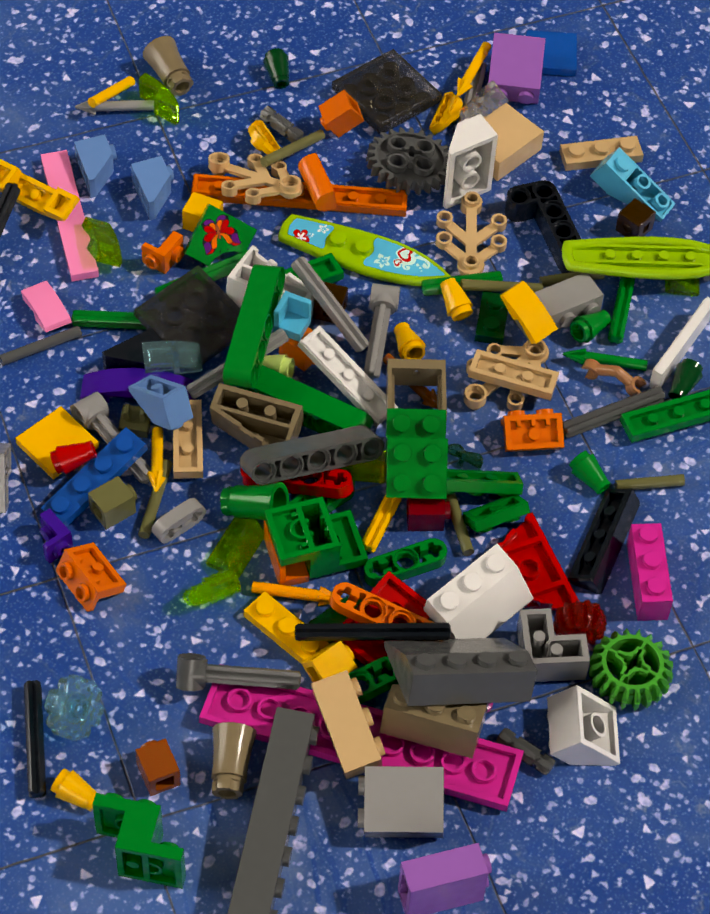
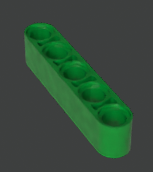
[223,264,285,389]
[237,365,374,433]

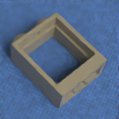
[386,358,447,421]

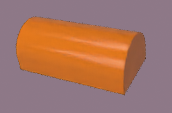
[298,153,337,212]

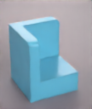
[274,291,312,341]

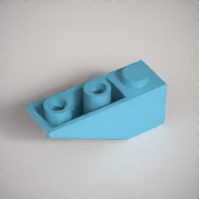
[590,147,676,222]

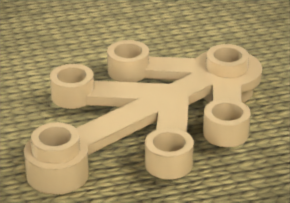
[208,152,304,205]
[435,191,507,275]
[463,340,549,411]

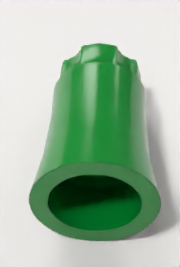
[220,482,289,520]

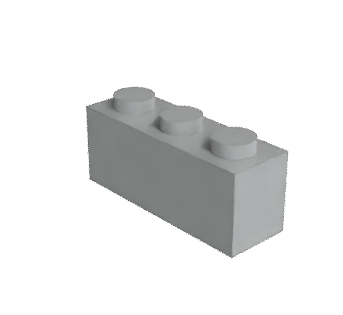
[514,273,604,340]

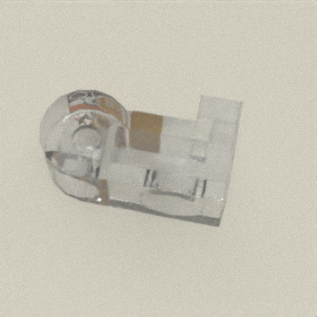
[460,81,509,121]

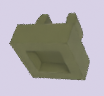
[118,404,151,438]

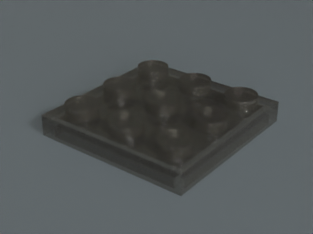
[332,49,442,135]
[134,265,240,374]

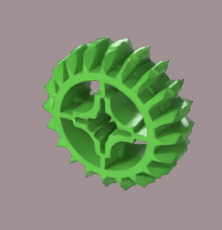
[588,628,673,711]

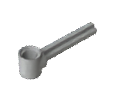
[364,283,400,380]
[70,392,151,484]

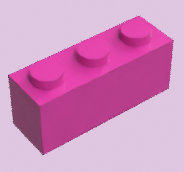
[626,523,673,621]

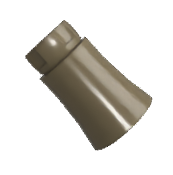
[143,36,193,96]
[211,722,257,799]

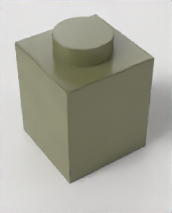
[88,476,137,530]

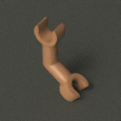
[582,359,646,396]

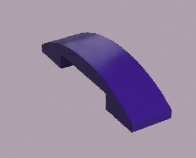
[80,368,197,403]

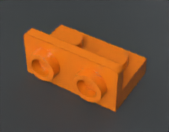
[501,408,565,452]
[56,542,127,612]

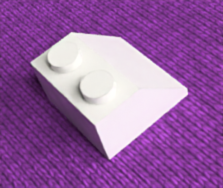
[547,685,620,766]

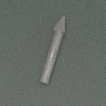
[75,100,154,115]

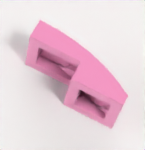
[21,281,72,333]

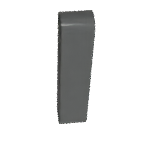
[240,425,384,485]

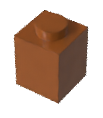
[135,738,181,797]

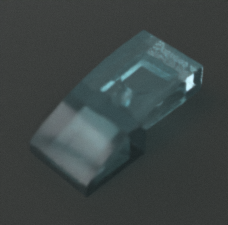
[142,341,203,374]

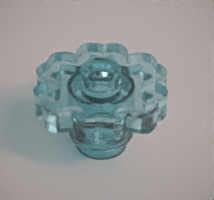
[44,674,104,741]

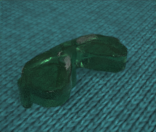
[448,444,483,470]

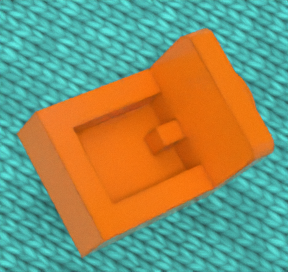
[141,231,185,274]

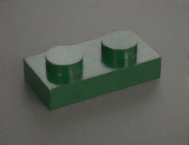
[475,291,508,345]

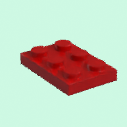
[335,571,430,674]

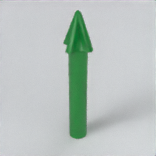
[563,349,648,371]

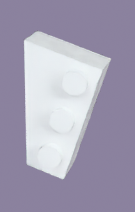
[225,245,315,317]

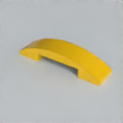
[0,159,80,221]

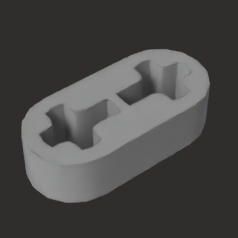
[151,498,206,544]

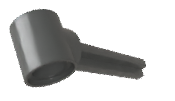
[176,653,301,691]

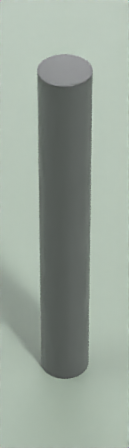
[0,326,82,366]

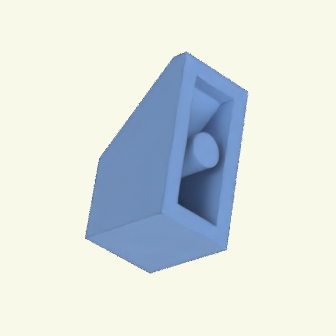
[74,134,117,198]
[131,156,174,220]
[128,375,194,430]

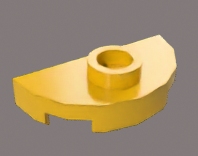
[429,92,463,135]
[248,120,283,161]

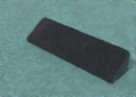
[567,489,640,594]

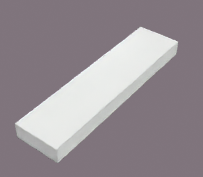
[649,297,710,388]
[297,325,398,428]

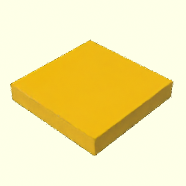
[15,406,99,480]

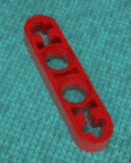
[240,465,354,499]

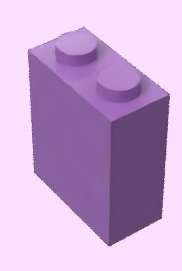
[486,32,546,104]
[398,843,492,914]

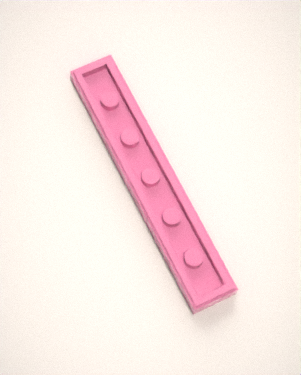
[41,150,99,282]

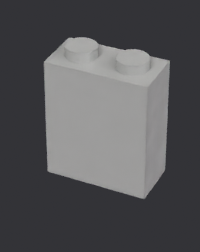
[358,766,444,838]

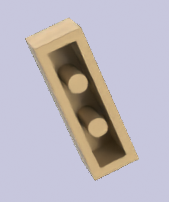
[311,670,386,780]

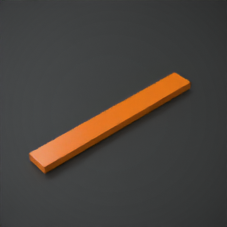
[191,174,408,217]

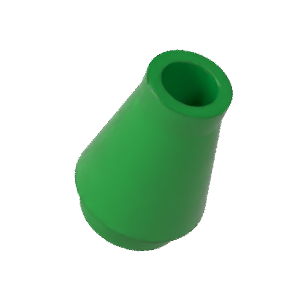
[570,310,611,343]
[569,451,611,495]

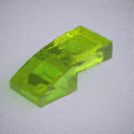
[139,73,179,125]
[82,217,122,268]

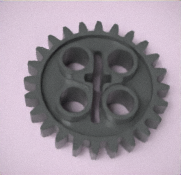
[366,127,448,195]

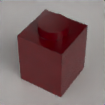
[406,498,450,531]

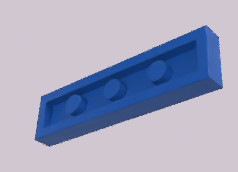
[41,427,148,527]

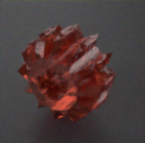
[553,599,607,644]

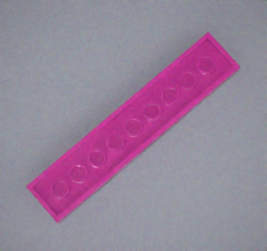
[199,664,524,812]

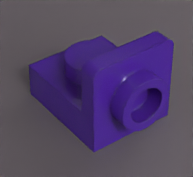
[40,508,73,563]

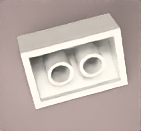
[443,114,498,209]
[424,544,534,639]

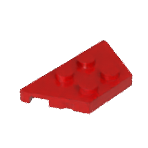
[498,512,581,612]

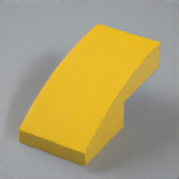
[500,281,558,344]

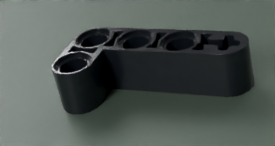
[504,180,581,273]

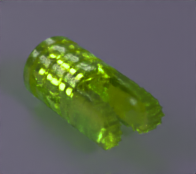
[182,567,241,607]

